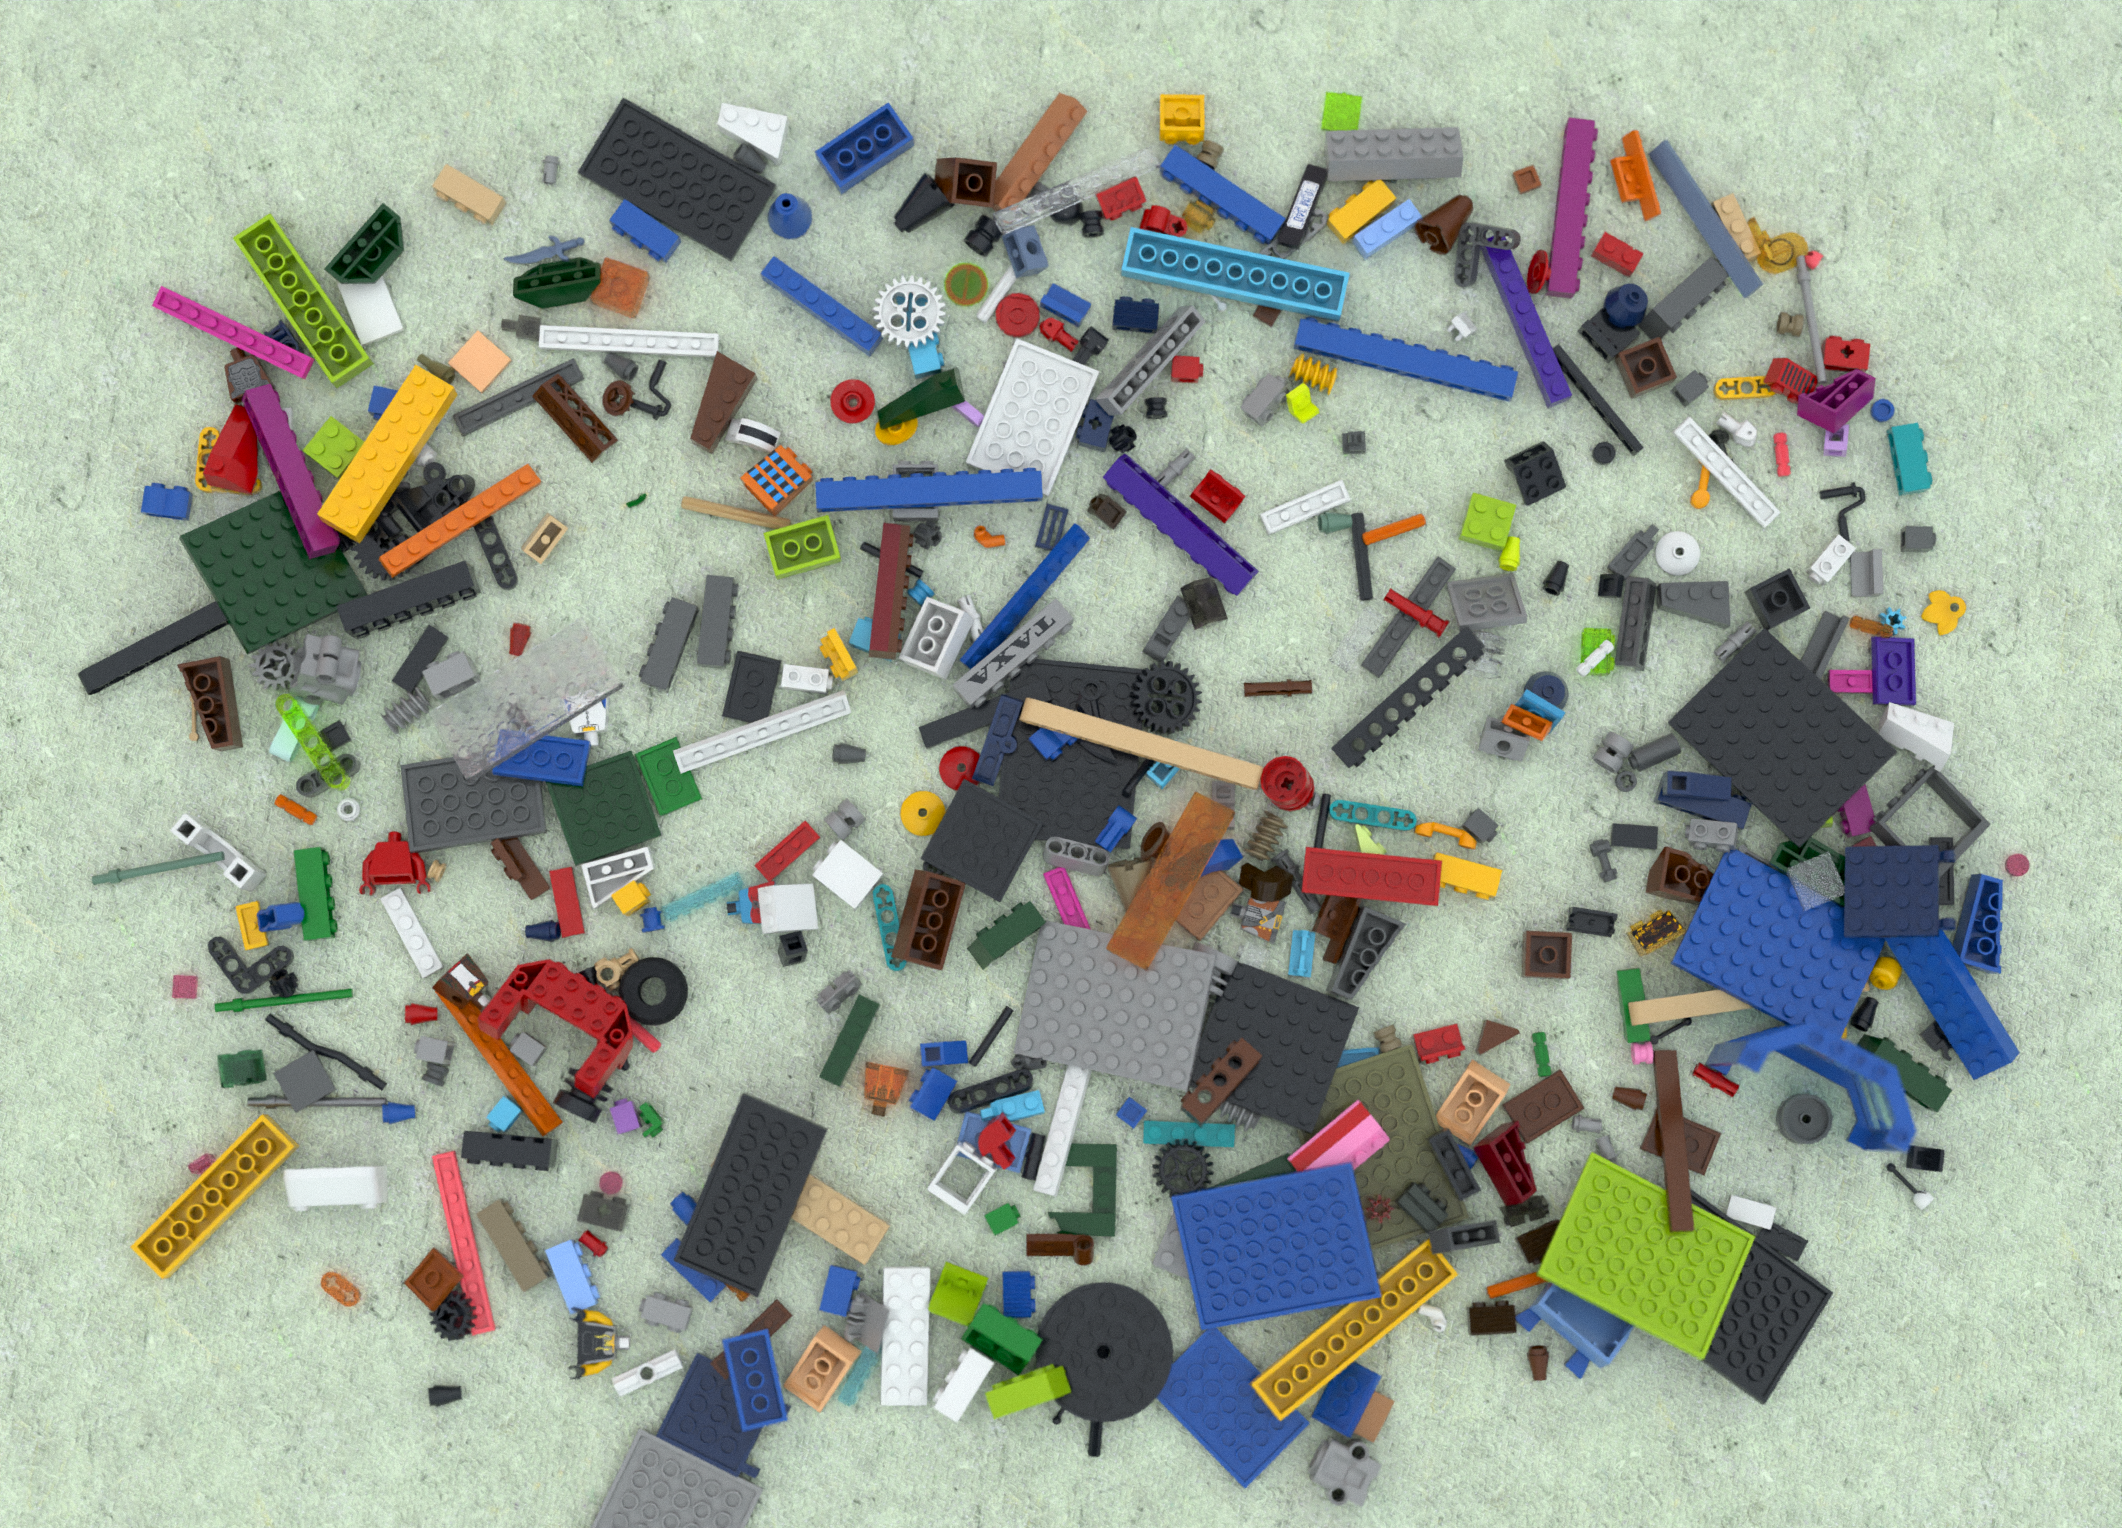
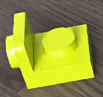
[1286,383,1319,424]

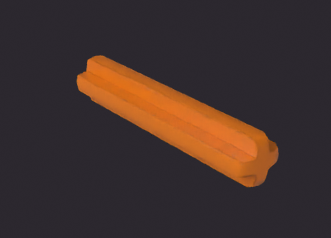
[1362,514,1426,545]
[1486,1271,1548,1299]

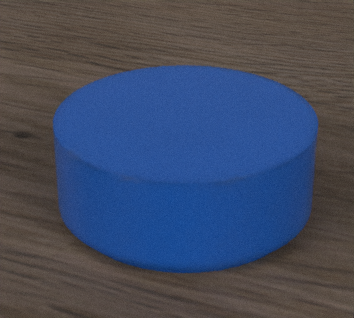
[1870,399,1895,422]

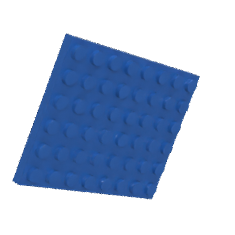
[1670,850,1886,1037]
[1171,1161,1382,1330]

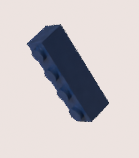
[1654,776,1752,831]

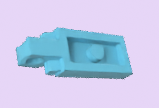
[980,1090,1045,1122]

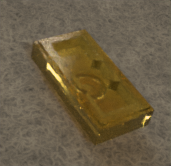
[1747,217,1774,261]

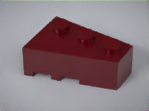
[1473,1121,1537,1206]

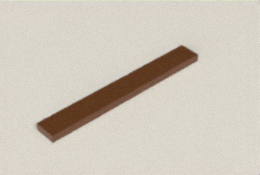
[1653,1050,1694,1232]

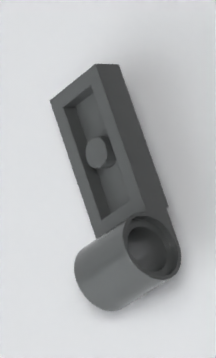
[1142,595,1196,662]

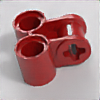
[1139,205,1188,237]

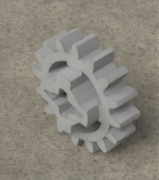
[250,641,295,691]

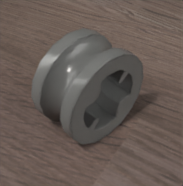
[1615,771,1637,792]

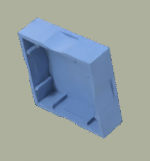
[1529,1282,1635,1368]

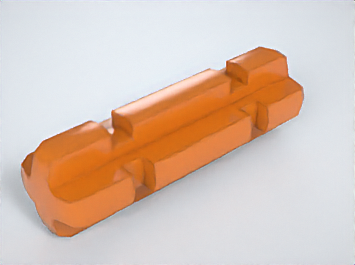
[274,794,317,825]

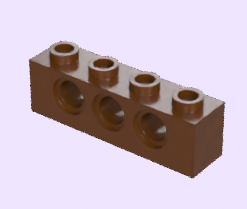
[1180,1038,1262,1127]

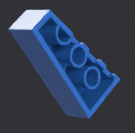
[1953,874,2003,974]

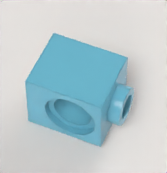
[486,1096,523,1132]

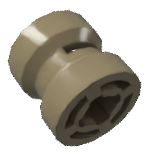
[1196,140,1224,170]
[1776,312,1804,337]
[1373,1024,1402,1053]

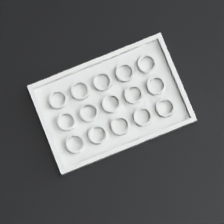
[966,338,1100,497]

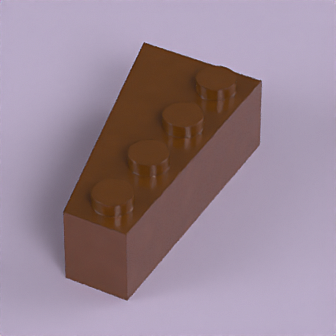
[690,351,758,454]

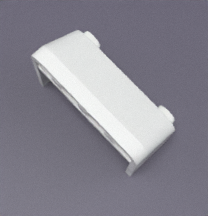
[284,1166,388,1211]

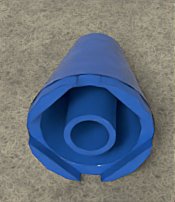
[768,193,812,240]

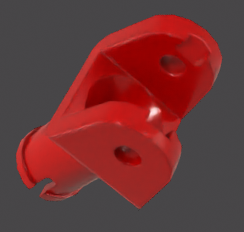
[1039,318,1079,352]

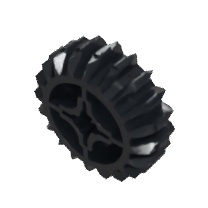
[1152,1139,1214,1198]

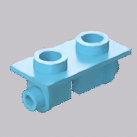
[1288,930,1316,978]

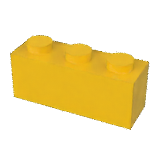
[1326,180,1396,245]
[1433,852,1502,900]

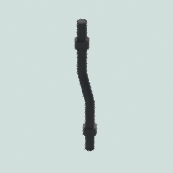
[265,1013,387,1091]

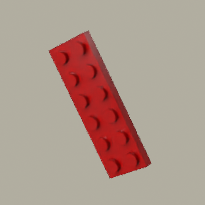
[1301,847,1442,906]

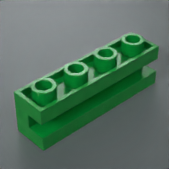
[293,847,338,942]

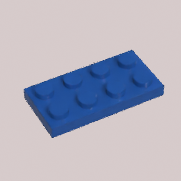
[492,730,591,786]

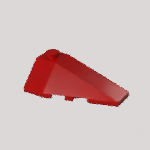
[203,405,258,495]

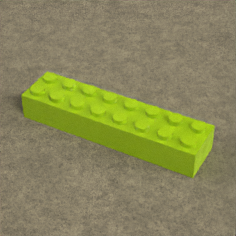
[233,213,374,388]

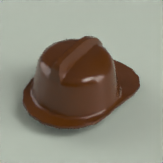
[1141,822,1174,861]

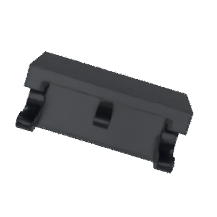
[1566,907,1618,938]

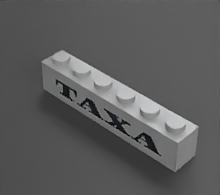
[953,599,1074,709]

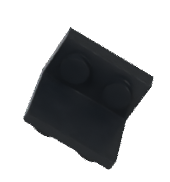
[1578,308,1640,363]
[1504,441,1566,506]

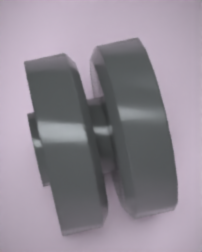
[1776,1094,1833,1144]

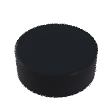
[1592,442,1616,465]

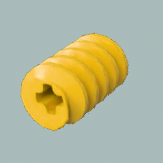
[1288,353,1338,395]

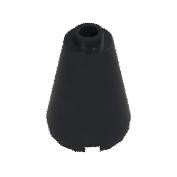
[894,172,955,233]

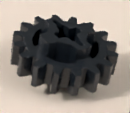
[429,1290,477,1341]

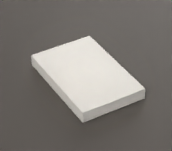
[338,275,404,346]

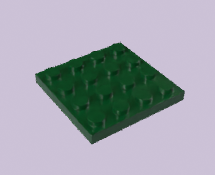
[546,751,661,866]

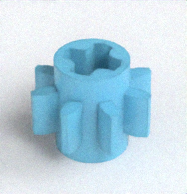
[1877,607,1907,636]

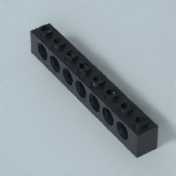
[1331,626,1485,768]

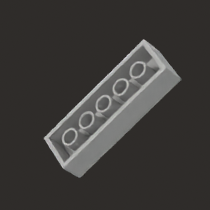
[1325,127,1463,181]

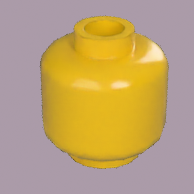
[1869,957,1902,990]

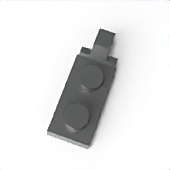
[1607,524,1659,582]

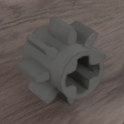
[914,520,942,550]

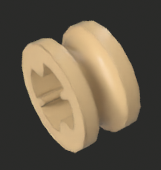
[427,859,447,882]

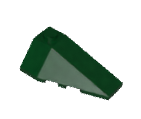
[877,367,965,430]

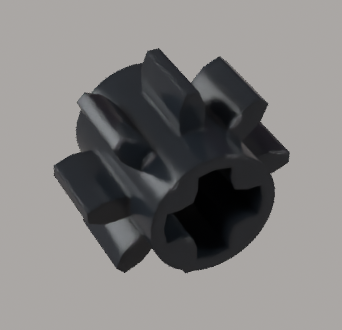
[1109,424,1137,453]
[269,969,298,998]

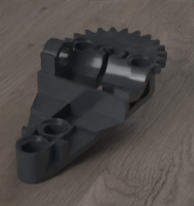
[350,474,475,581]

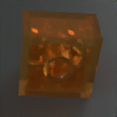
[590,257,650,319]

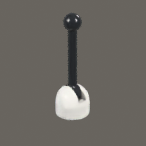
[1886,1163,1934,1210]

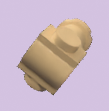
[594,948,640,992]

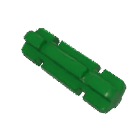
[1532,1032,1551,1077]

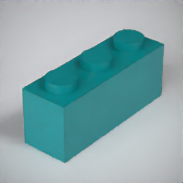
[1886,423,1932,496]

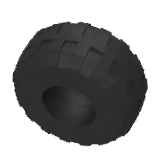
[619,957,688,1026]

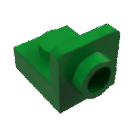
[639,1102,665,1138]

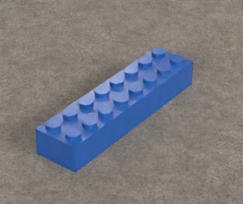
[1884,930,2020,1080]

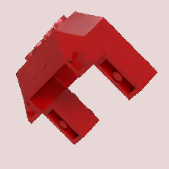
[478,959,633,1098]

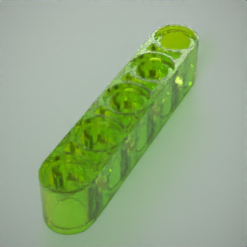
[275,694,350,791]

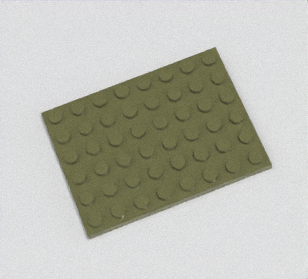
[1296,1044,1469,1250]

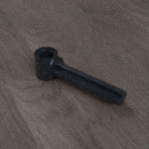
[1072,326,1109,365]

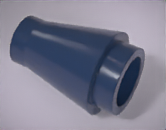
[525,920,561,942]

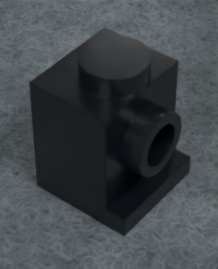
[777,931,808,967]

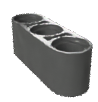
[296,754,361,798]

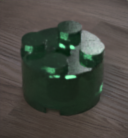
[217,1049,267,1088]

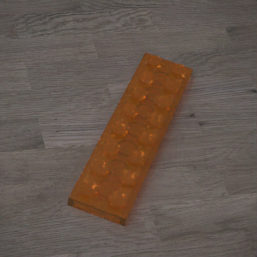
[1106,792,1236,971]

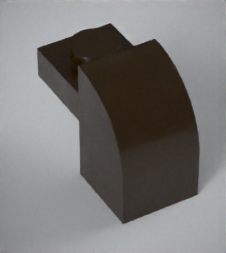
[1239,862,1293,902]

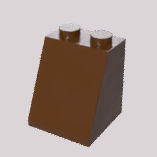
[934,157,997,208]

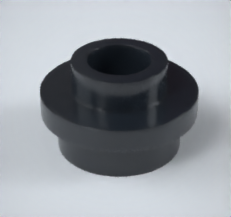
[423,462,446,484]

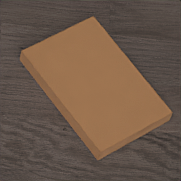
[1166,871,1244,941]

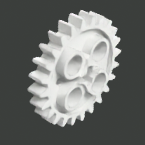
[873,275,946,349]

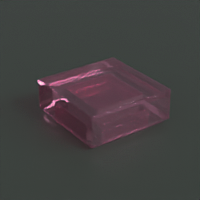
[172,975,198,999]

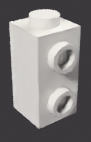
[1806,534,1856,586]
[781,664,833,694]

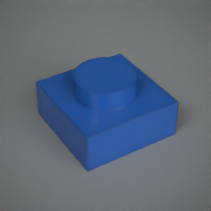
[1116,1097,1147,1129]

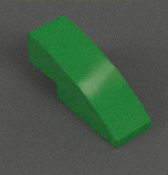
[1616,968,1650,1043]

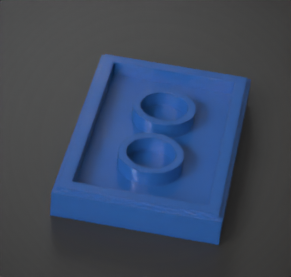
[1311,1361,1382,1438]

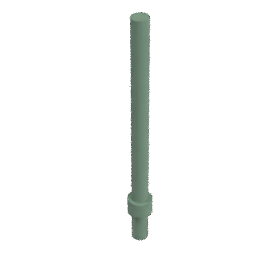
[92,851,225,885]

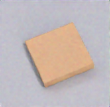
[448,330,512,393]

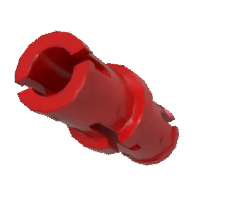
[1692,1062,1739,1097]

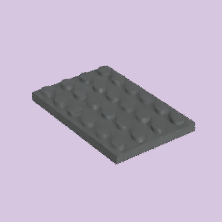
[400,750,547,853]

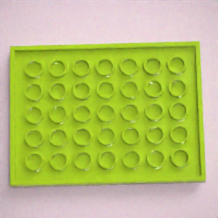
[1536,1152,1755,1360]

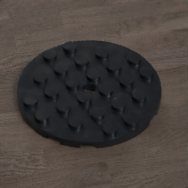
[1036,1282,1173,1422]

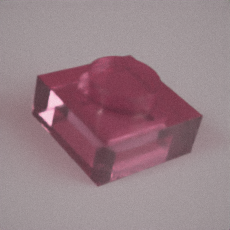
[187,1153,216,1175]

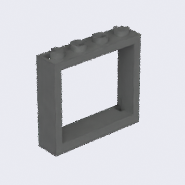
[1869,766,1991,878]

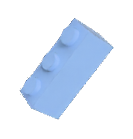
[1352,199,1422,260]
[545,1239,600,1315]

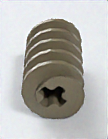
[1243,811,1288,861]

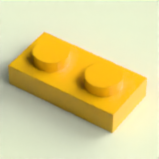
[235,901,269,951]

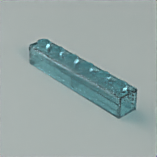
[660,872,745,922]
[837,1342,882,1407]

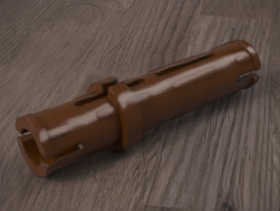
[1244,679,1312,697]

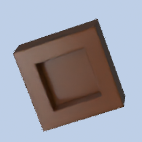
[1512,165,1542,195]

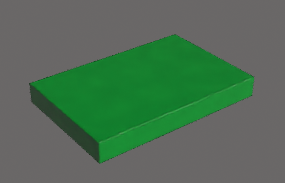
[635,737,703,817]

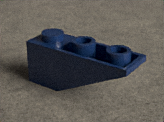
[1662,771,1732,800]

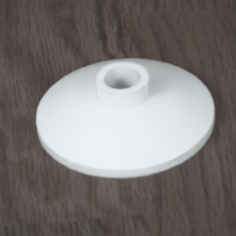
[1655,531,1700,576]

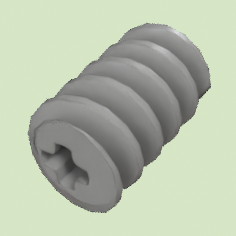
[380,687,431,734]
[1214,1101,1261,1132]

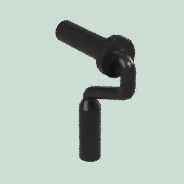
[630,359,671,420]
[1819,482,1866,542]

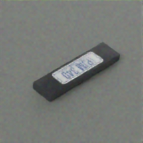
[1277,164,1327,250]

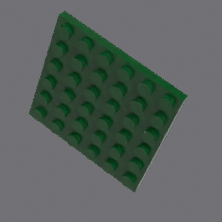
[179,491,368,655]

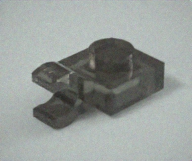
[501,315,542,341]

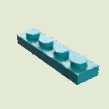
[1143,1121,1235,1147]

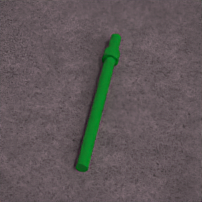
[215,988,353,1013]

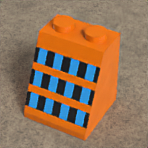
[740,445,813,516]

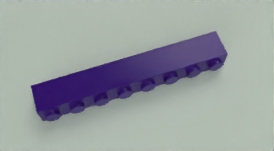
[1481,236,1572,408]
[1102,453,1259,596]

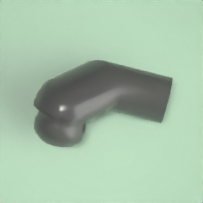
[1011,1054,1047,1071]

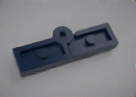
[972,694,1023,786]

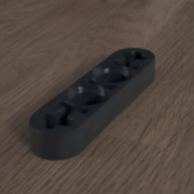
[473,515,518,590]
[948,1069,1034,1114]

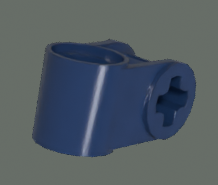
[263,319,304,354]

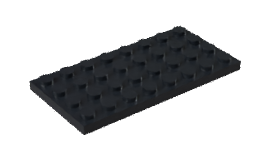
[578,97,777,262]
[674,1092,829,1298]

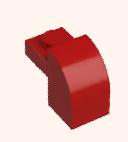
[978,1112,1016,1170]

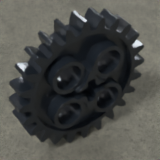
[1130,661,1202,734]

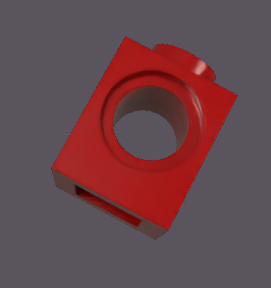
[1171,355,1204,383]

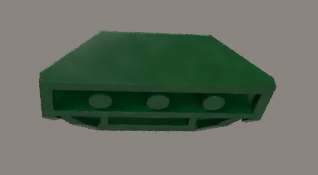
[324,203,404,284]
[513,257,601,309]
[1769,837,1845,908]

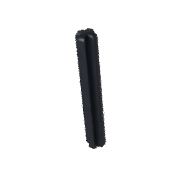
[1351,513,1373,601]

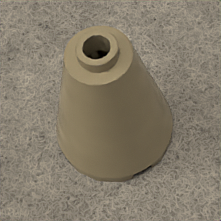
[1108,857,1153,921]

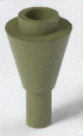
[417,354,455,384]

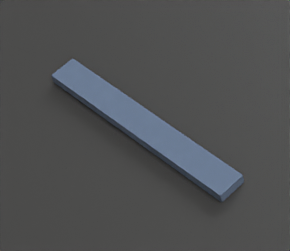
[1649,140,1764,298]

